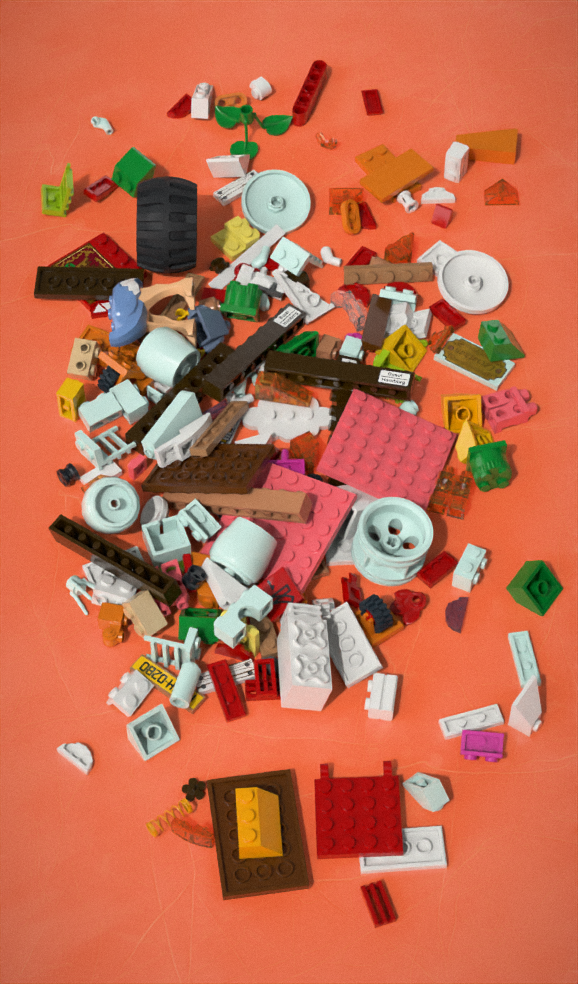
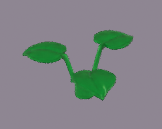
[215,105,292,161]

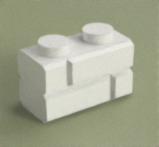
[444,142,469,183]
[364,673,398,721]

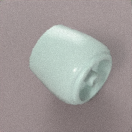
[136,327,201,388]
[81,477,140,534]
[209,517,277,585]

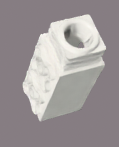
[277,603,332,711]

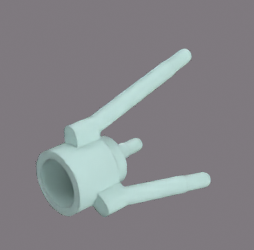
[66,575,95,615]

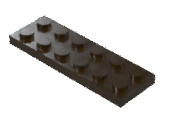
[34,266,145,300]

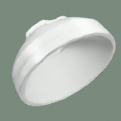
[140,496,170,527]

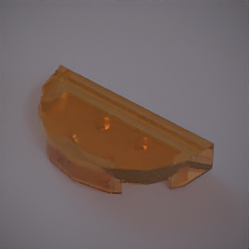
[428,326,455,354]

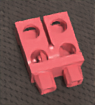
[481,386,537,434]
[152,559,190,617]

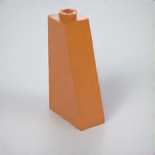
[452,128,518,165]

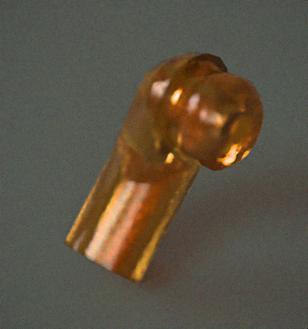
[315,132,338,150]

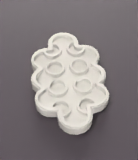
[242,395,331,443]

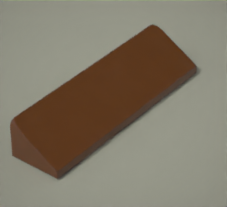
[361,294,392,350]

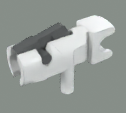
[236,264,284,301]

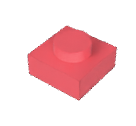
[128,454,147,481]

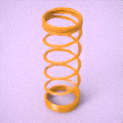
[146,798,193,837]

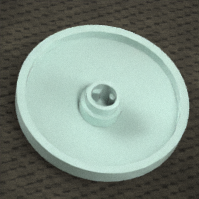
[241,170,311,235]

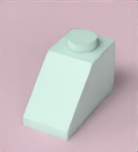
[402,772,450,812]

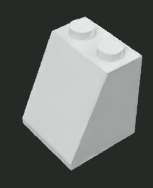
[337,485,378,541]

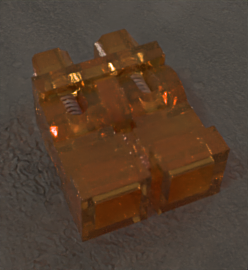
[427,466,473,520]

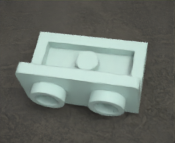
[379,286,418,312]
[178,498,222,543]

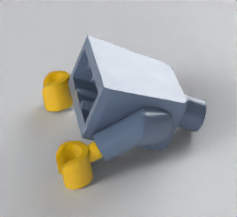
[175,305,231,360]

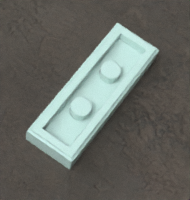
[508,631,542,689]

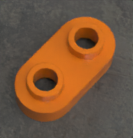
[214,92,247,108]
[341,199,361,235]

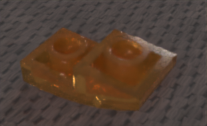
[171,816,215,848]

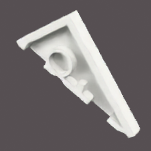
[272,269,335,325]

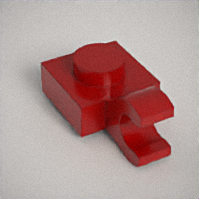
[341,572,363,609]

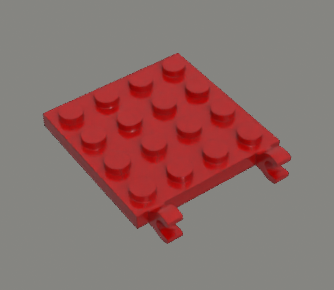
[314,761,403,859]

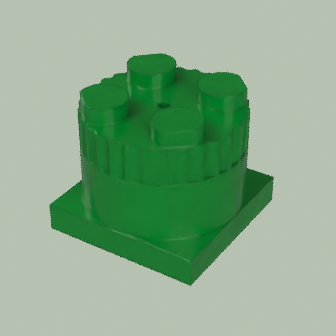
[220,281,262,323]
[466,440,512,492]

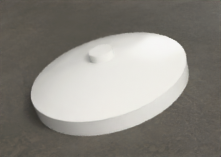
[437,250,509,314]

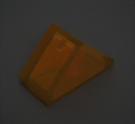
[484,178,519,206]

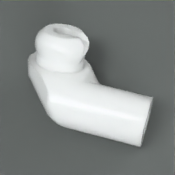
[226,393,254,404]

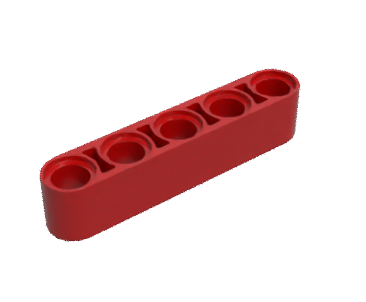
[292,60,327,127]

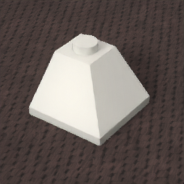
[508,675,542,737]

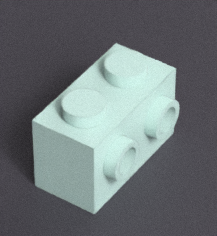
[109,379,149,425]
[78,391,122,433]
[452,543,488,593]

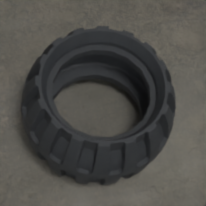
[136,176,197,274]

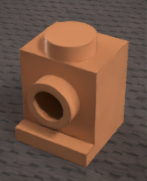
[316,334,341,359]

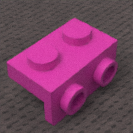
[460,730,504,762]

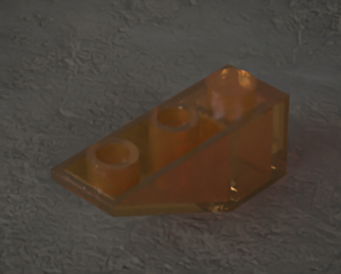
[255,371,313,408]

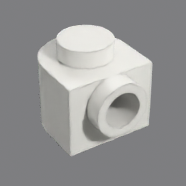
[249,76,272,100]

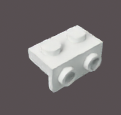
[91,574,137,606]
[106,669,154,717]

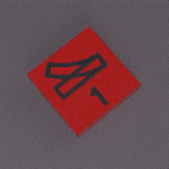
[257,567,305,623]

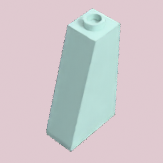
[141,390,203,460]

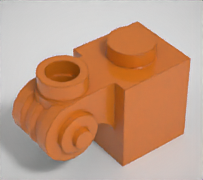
[97,602,129,647]

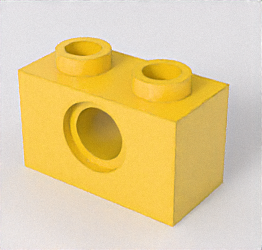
[56,377,86,422]

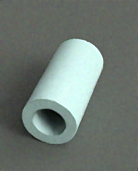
[169,662,201,709]

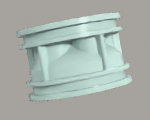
[351,497,433,586]

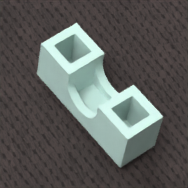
[214,585,273,648]

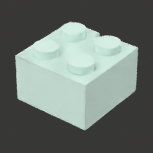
[141,515,191,568]

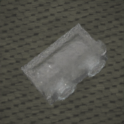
[342,290,368,332]

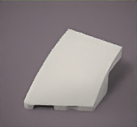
[384,302,432,339]

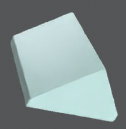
[126,704,180,761]

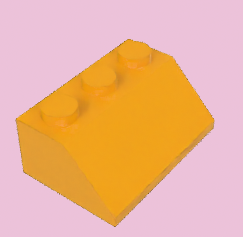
[235,787,283,859]

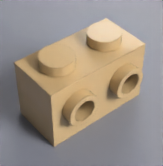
[67,338,102,381]
[122,590,168,638]

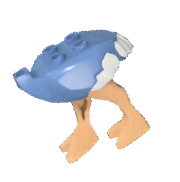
[108,277,197,348]

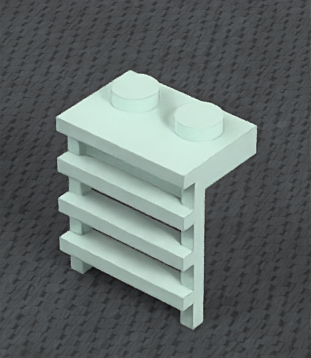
[270,237,324,277]
[74,425,136,471]
[144,627,201,670]

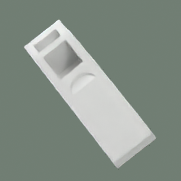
[154,412,213,468]

